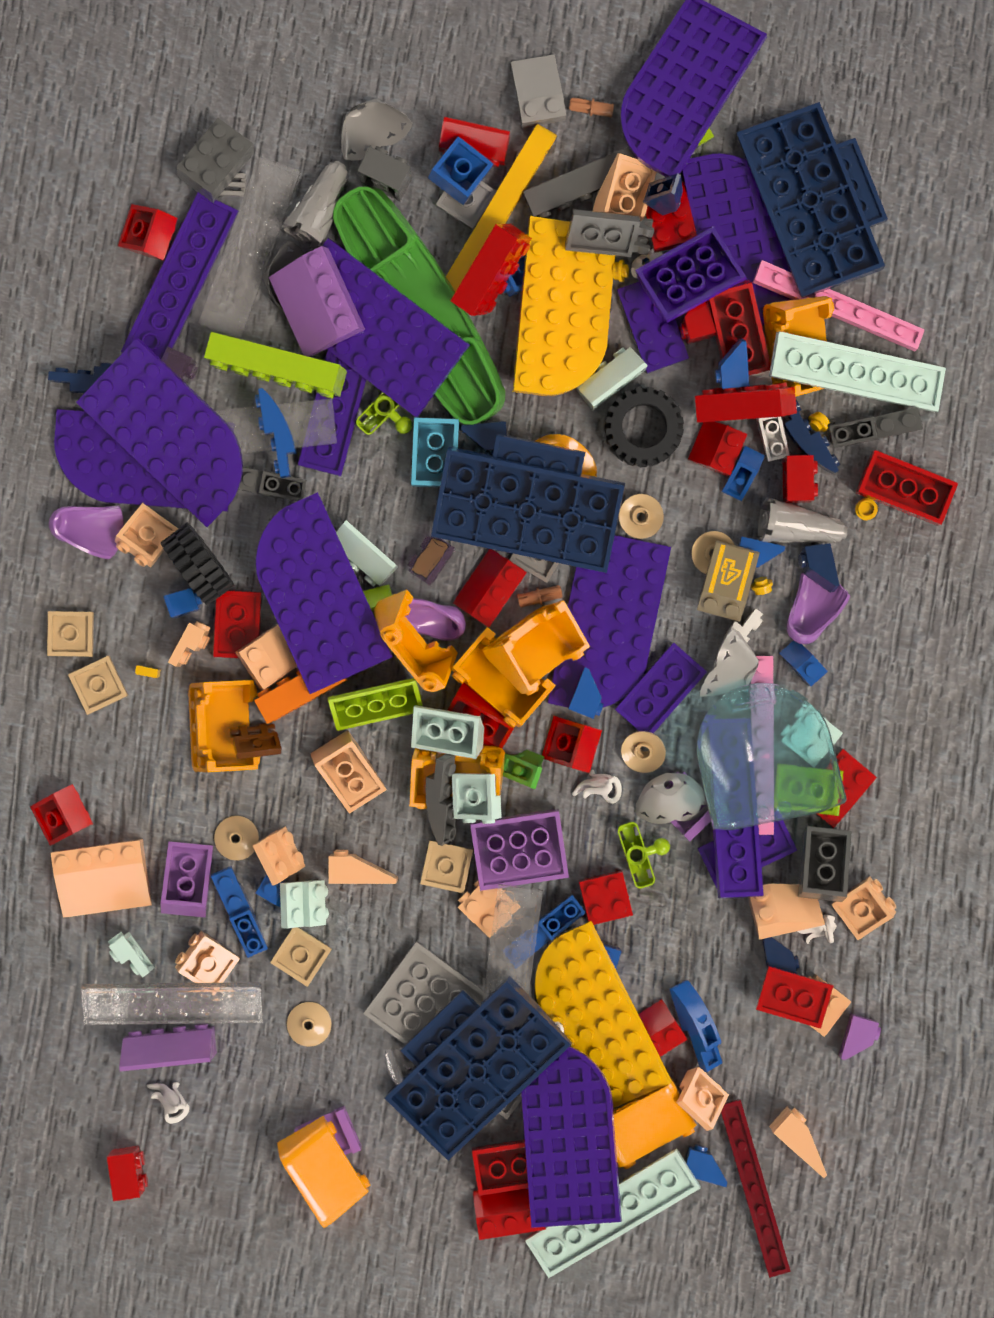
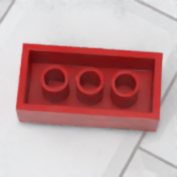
[451,224,532,316]
[708,280,771,376]
[695,383,797,423]
[855,450,958,526]
[472,1139,528,1196]

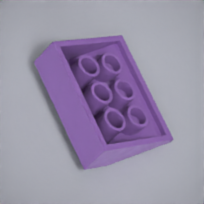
[269,246,365,357]
[470,809,569,891]
[119,1023,217,1071]

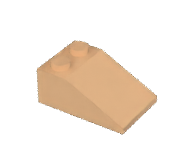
[593,153,657,221]
[235,624,297,690]
[310,730,387,814]
[329,850,398,884]
[748,884,825,940]
[769,1107,827,1178]

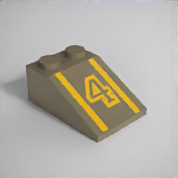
[697,540,760,622]

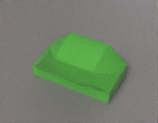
[503,749,544,789]

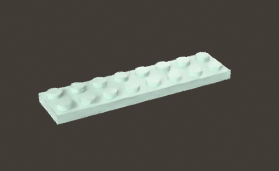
[769,331,946,412]
[525,1148,701,1278]

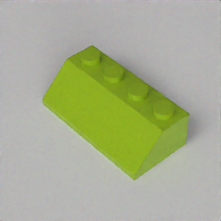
[327,678,423,731]

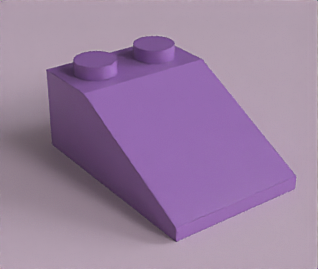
[161,842,213,918]

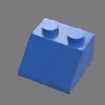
[428,136,494,205]

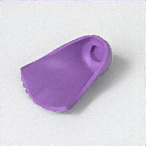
[49,506,124,559]
[787,573,850,644]
[405,598,466,641]

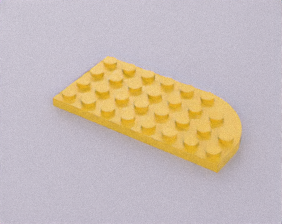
[512,216,615,396]
[535,921,672,1108]

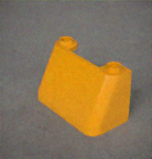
[763,296,834,396]
[374,589,458,692]
[482,600,590,695]
[452,627,556,728]
[188,680,260,772]
[409,745,505,809]
[613,1076,697,1169]
[277,1116,371,1228]

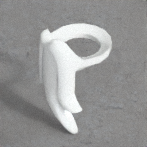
[572,769,622,804]
[797,915,836,944]
[146,1082,189,1124]

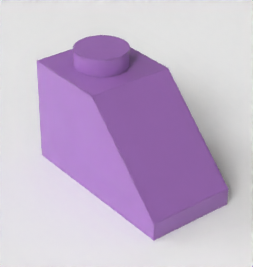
[838,1013,881,1060]

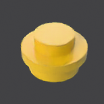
[613,260,629,282]
[808,411,830,432]
[855,498,878,521]
[751,577,773,595]

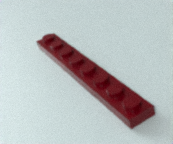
[721,1099,791,1278]

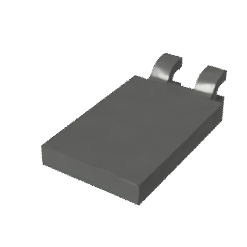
[565,209,654,257]

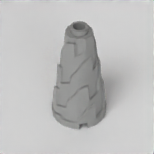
[282,161,348,248]
[758,497,847,543]

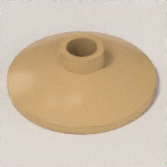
[619,494,664,539]
[691,531,734,574]
[621,731,666,773]
[214,816,259,860]
[287,1002,331,1047]

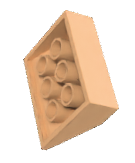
[51,839,152,918]

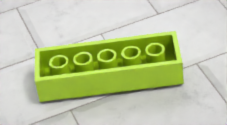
[204,332,347,399]

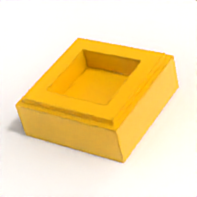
[135,665,161,678]

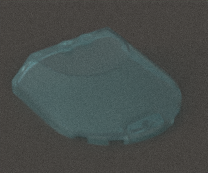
[697,683,847,830]

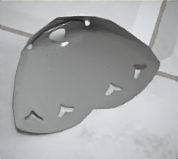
[341,99,412,161]
[700,629,759,697]
[636,773,711,824]

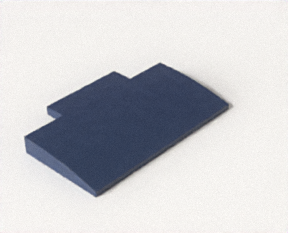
[736,102,888,298]
[431,434,625,573]
[384,976,572,1161]

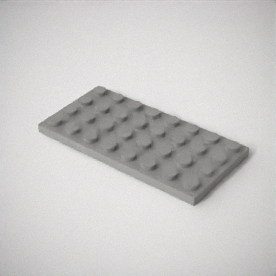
[363,941,522,1119]

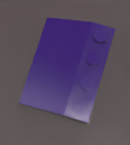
[635,226,747,323]

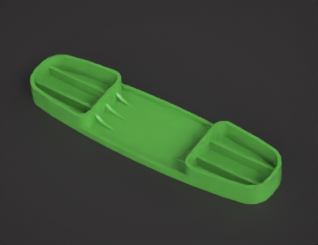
[333,187,505,425]

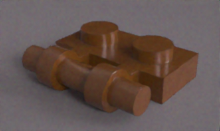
[230,723,282,759]

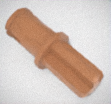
[569,97,614,118]
[517,585,562,608]

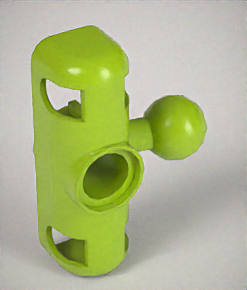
[356,392,412,435]
[617,822,670,889]

